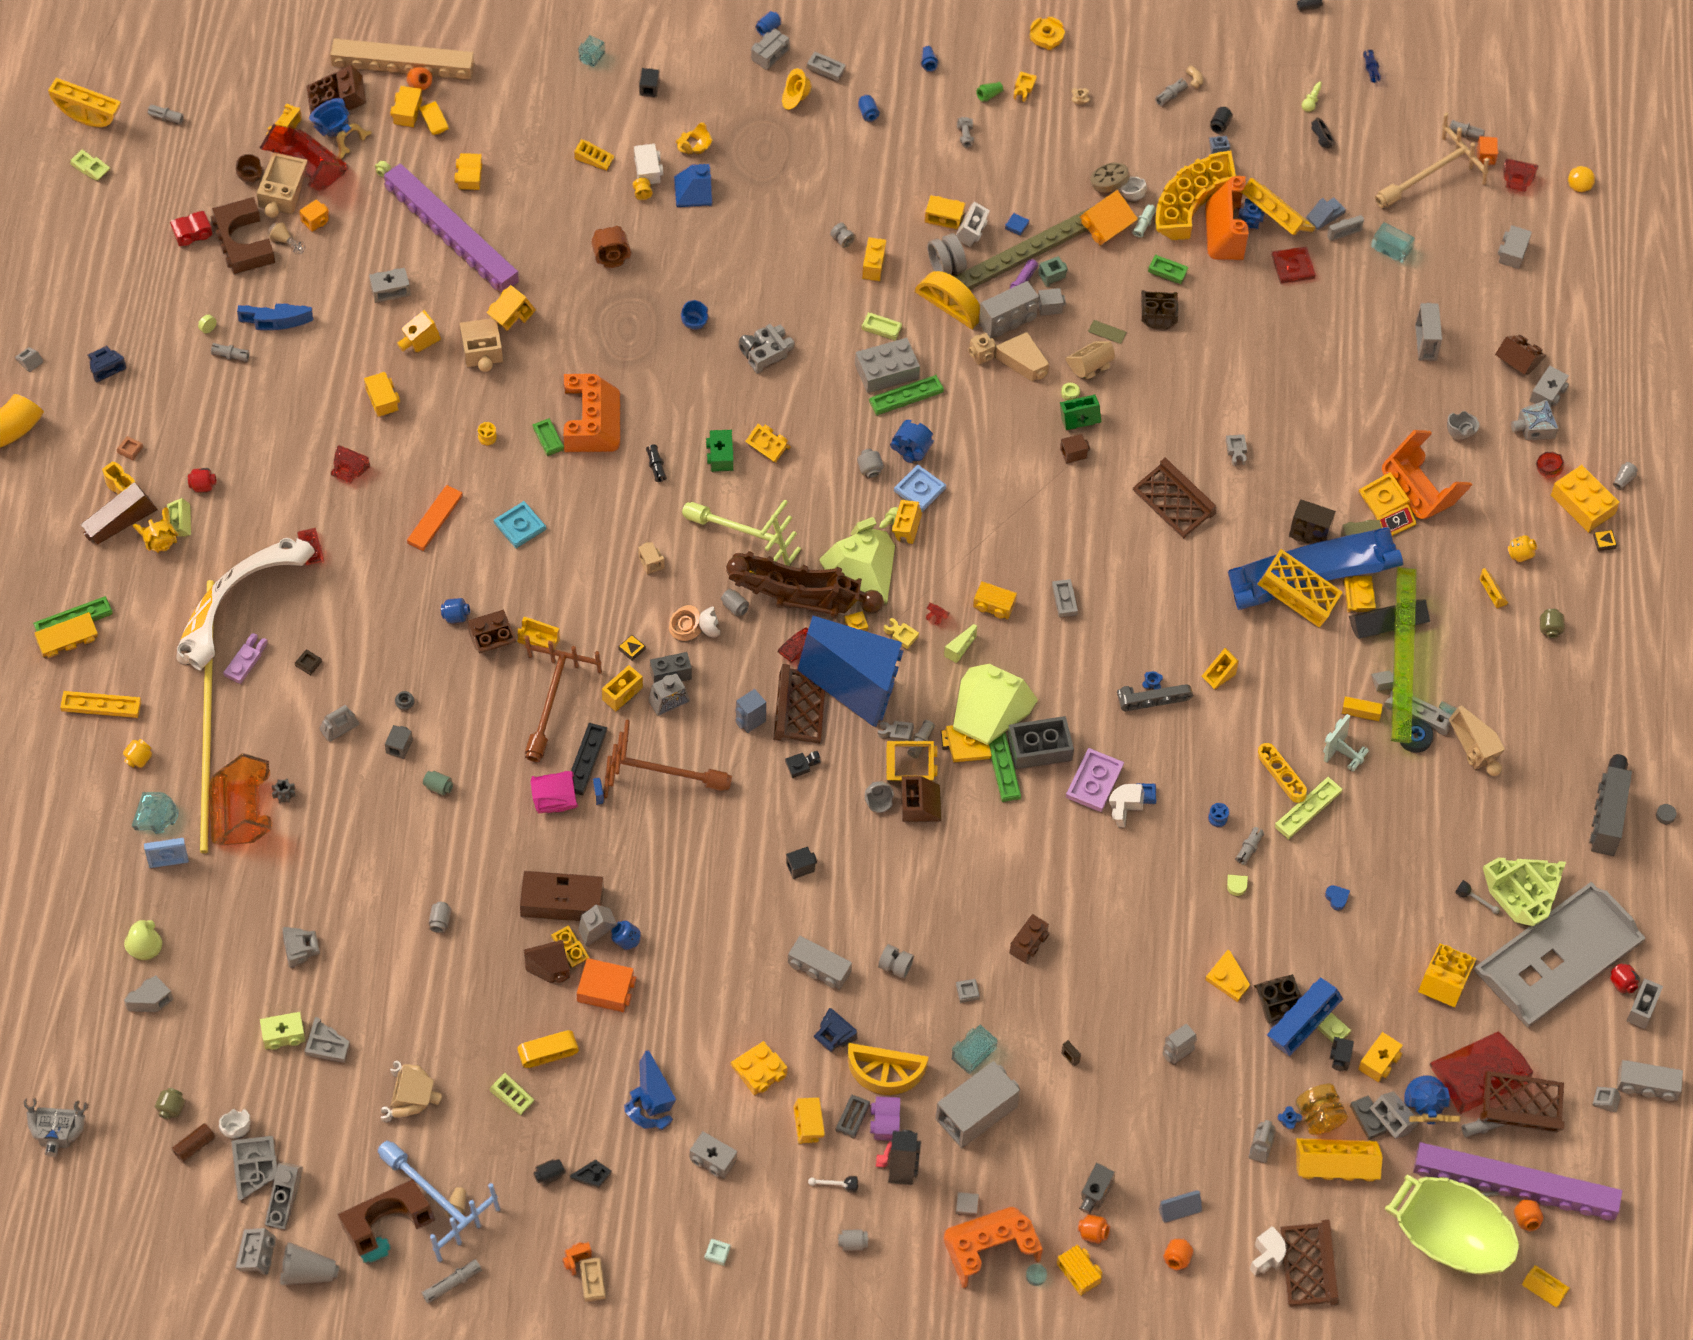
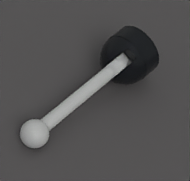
[808,1176,858,1193]

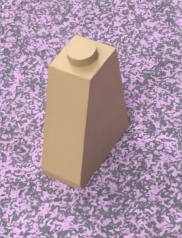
[994,332,1049,381]

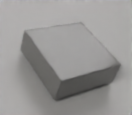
[956,979,980,1003]
[956,1192,979,1216]

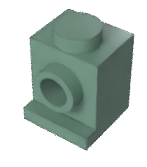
[1038,256,1068,287]

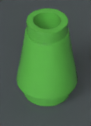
[976,82,1003,101]

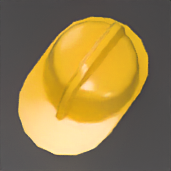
[782,68,811,110]

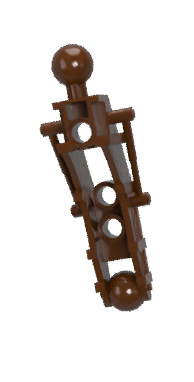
[726,551,884,619]

